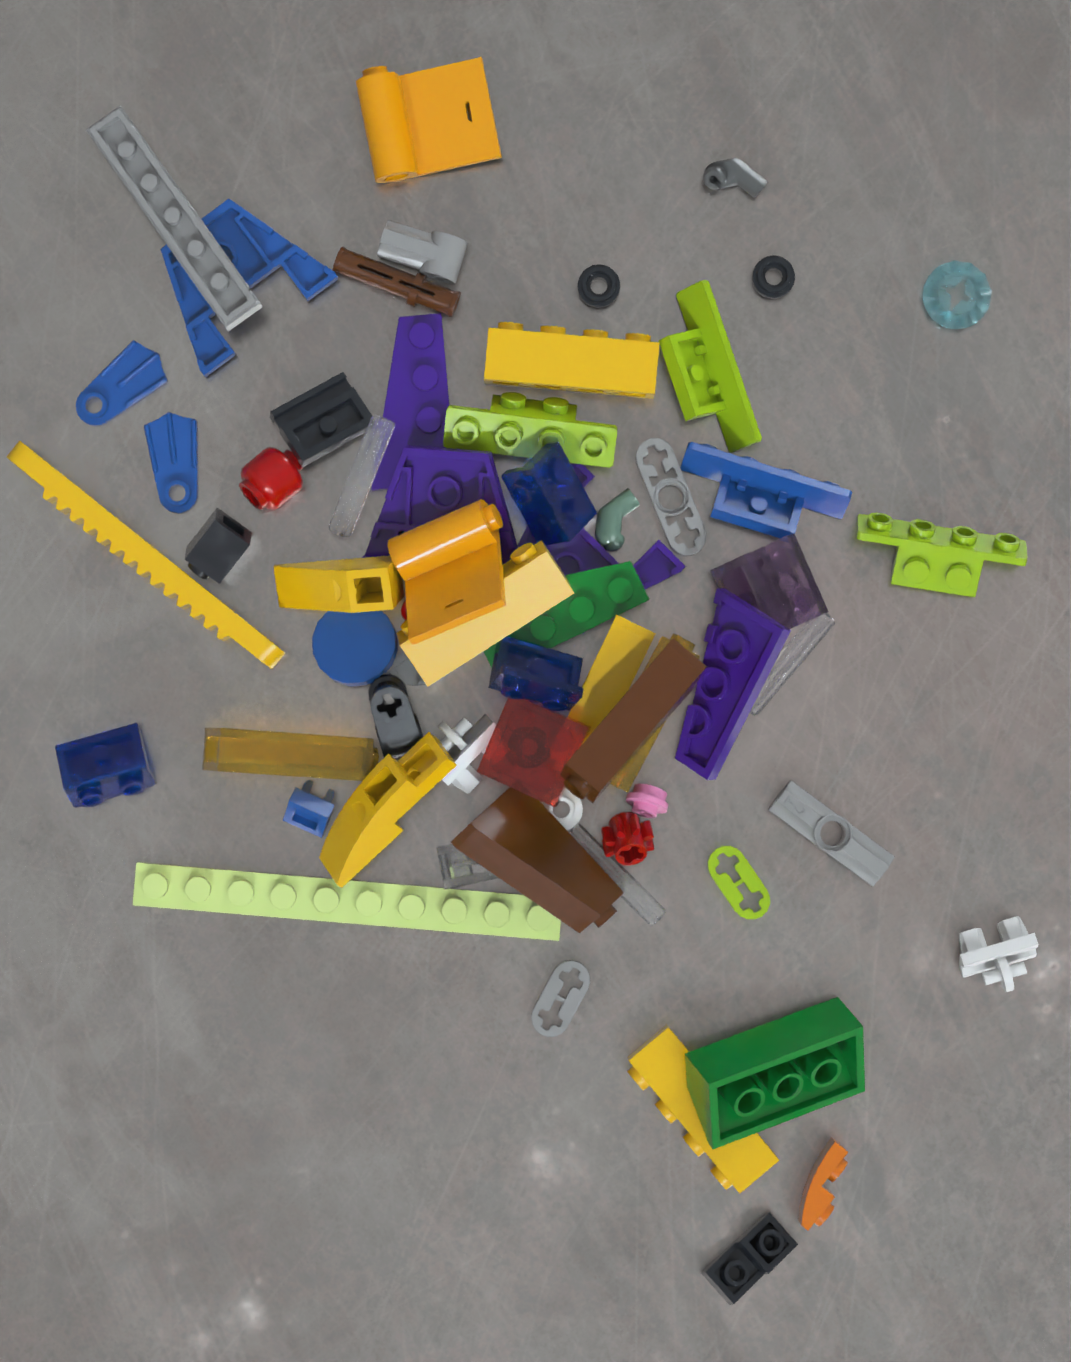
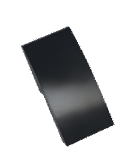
[701,1212,798,1305]

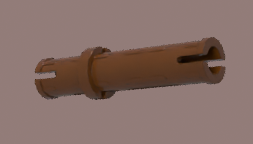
[333,247,461,318]

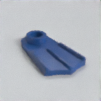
[76,340,168,426]
[144,412,198,513]

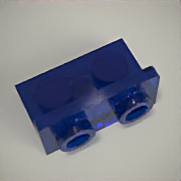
[55,723,156,808]

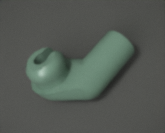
[595,488,640,551]

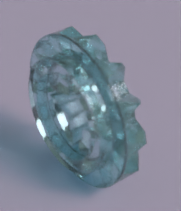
[923,260,992,329]

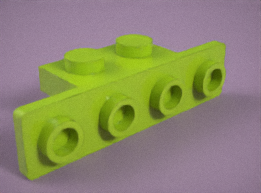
[658,280,762,453]
[443,392,618,468]
[856,512,1028,597]

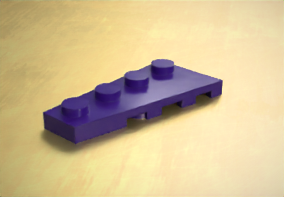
[371,313,452,491]
[675,588,791,780]

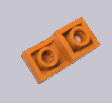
[798,1137,848,1231]

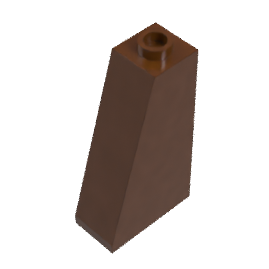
[560,638,707,803]
[451,779,624,933]

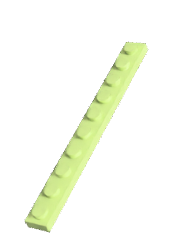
[133,862,561,941]

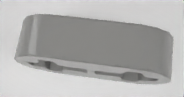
[531,960,590,1037]

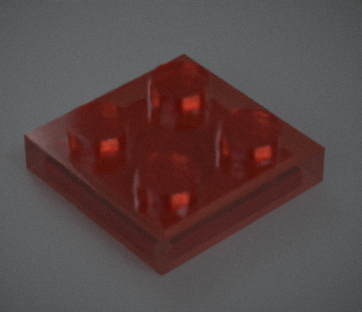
[477,692,591,807]

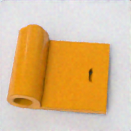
[356,57,502,183]
[388,499,506,645]

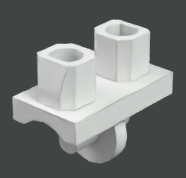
[437,714,511,794]
[959,916,1039,993]

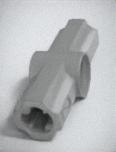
[768,780,895,887]

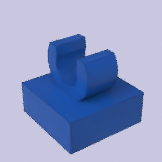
[283,780,335,838]

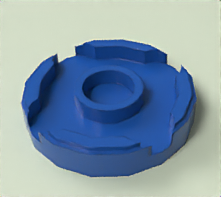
[312,611,398,687]

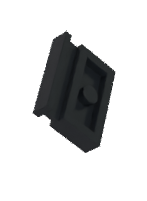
[270,372,376,468]

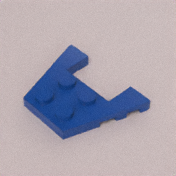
[160,199,338,377]

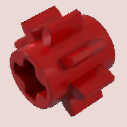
[601,812,655,865]

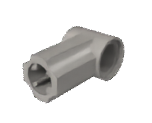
[377,220,468,284]

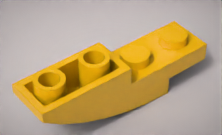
[319,732,457,888]

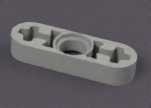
[635,438,707,557]

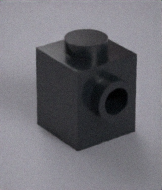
[185,508,252,584]

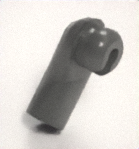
[703,158,768,198]

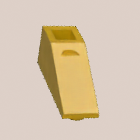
[273,556,404,613]

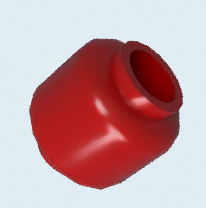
[239,447,303,510]

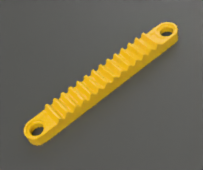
[6,440,285,670]

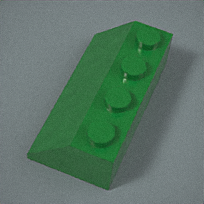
[685,997,865,1149]

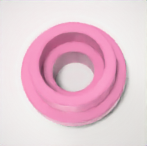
[626,783,669,818]

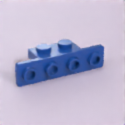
[680,442,852,542]

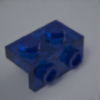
[501,441,597,545]
[488,636,584,711]

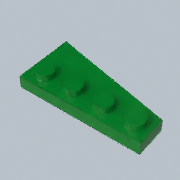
[483,561,650,676]

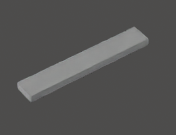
[86,105,263,331]

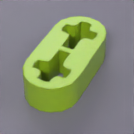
[707,846,770,919]

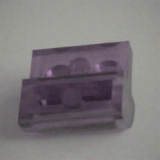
[710,533,829,629]

